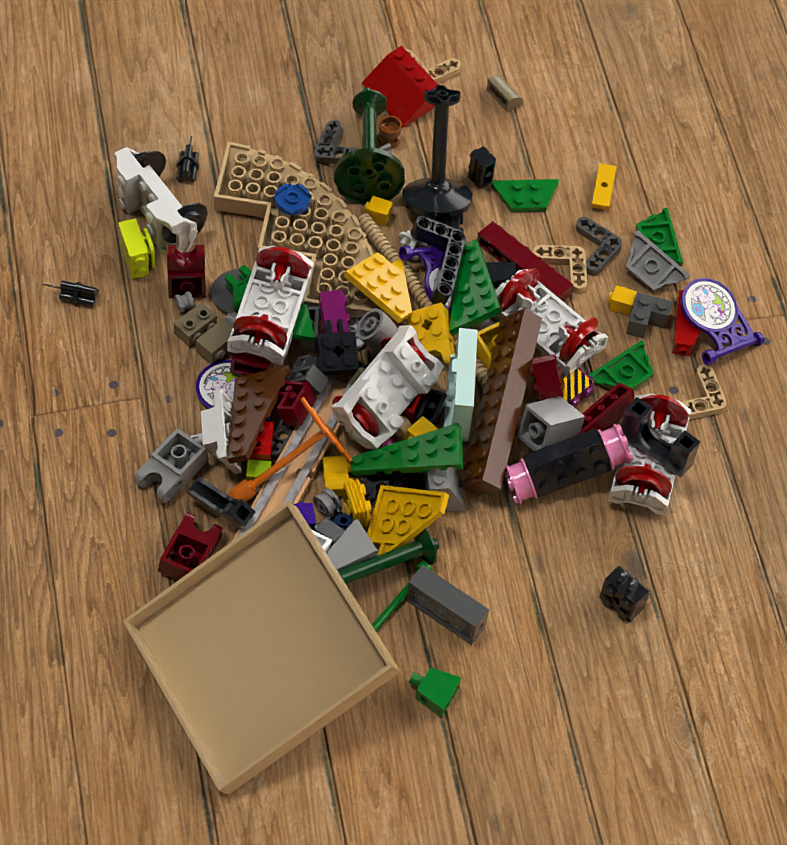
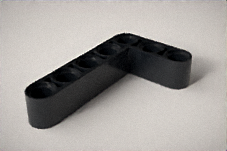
[410,216,466,305]

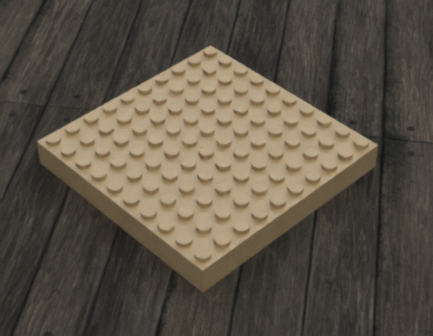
[123,501,401,795]

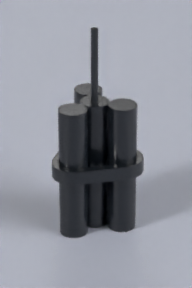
[176,136,199,182]
[43,280,99,307]

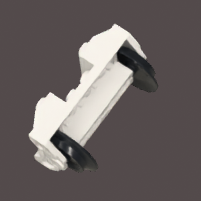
[114,147,208,255]

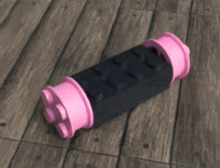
[505,424,633,505]

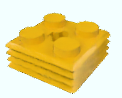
[343,479,372,530]

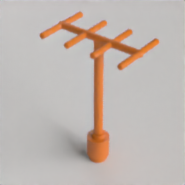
[227,397,353,502]

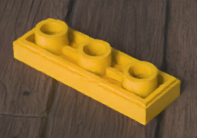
[591,163,617,211]

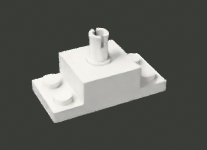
[190,388,242,474]

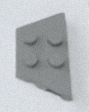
[626,230,690,292]

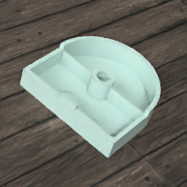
[444,328,478,441]

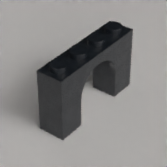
[621,397,701,478]

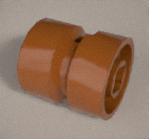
[378,116,402,149]

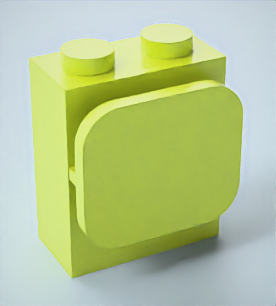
[118,218,156,279]

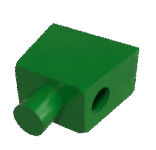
[409,668,462,718]

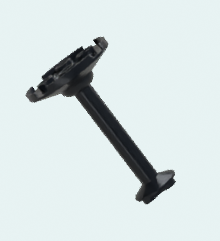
[402,85,473,218]

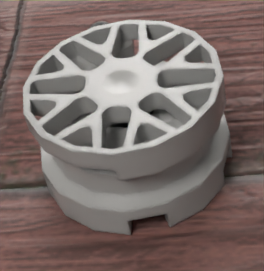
[313,488,342,519]

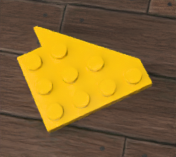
[344,252,412,323]
[367,485,449,555]

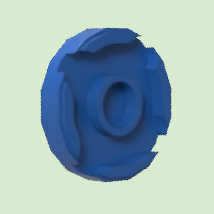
[274,183,311,215]

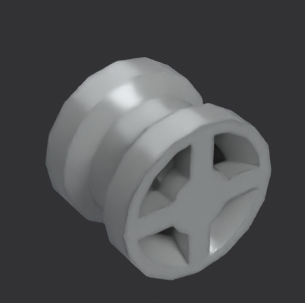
[174,291,195,313]

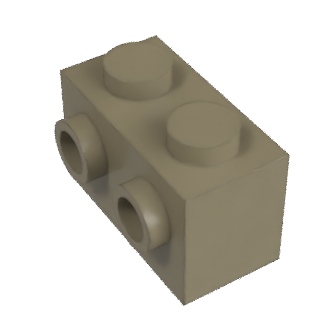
[174,302,217,347]
[196,319,233,364]

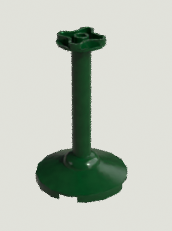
[334,88,405,205]
[338,528,439,585]

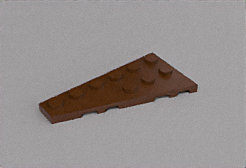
[227,365,291,464]

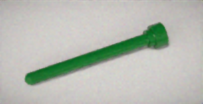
[372,561,433,632]

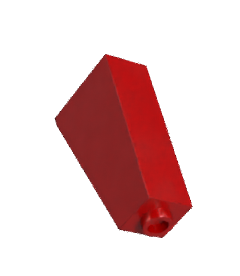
[672,289,701,356]

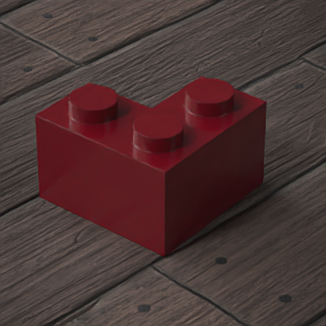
[530,354,565,400]
[275,381,317,426]

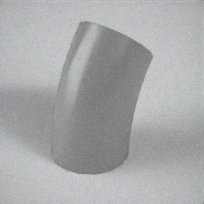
[356,308,398,361]

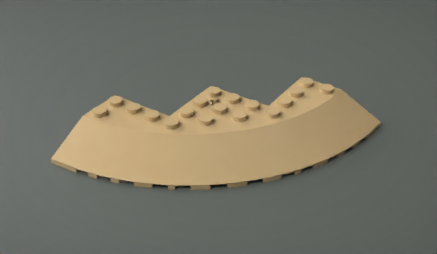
[214,142,377,318]

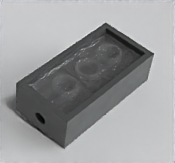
[406,565,489,645]

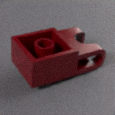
[166,245,206,298]
[158,512,223,580]

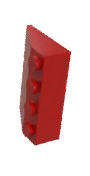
[361,45,438,129]

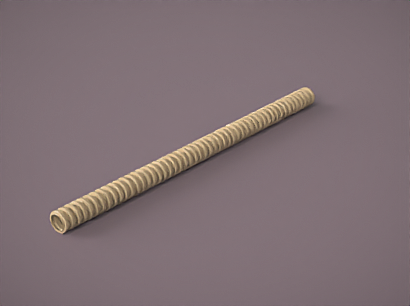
[357,213,523,433]

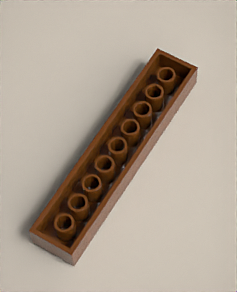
[460,308,542,496]

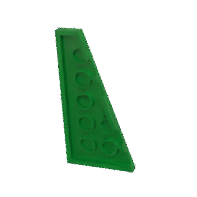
[449,239,503,336]
[351,423,463,476]

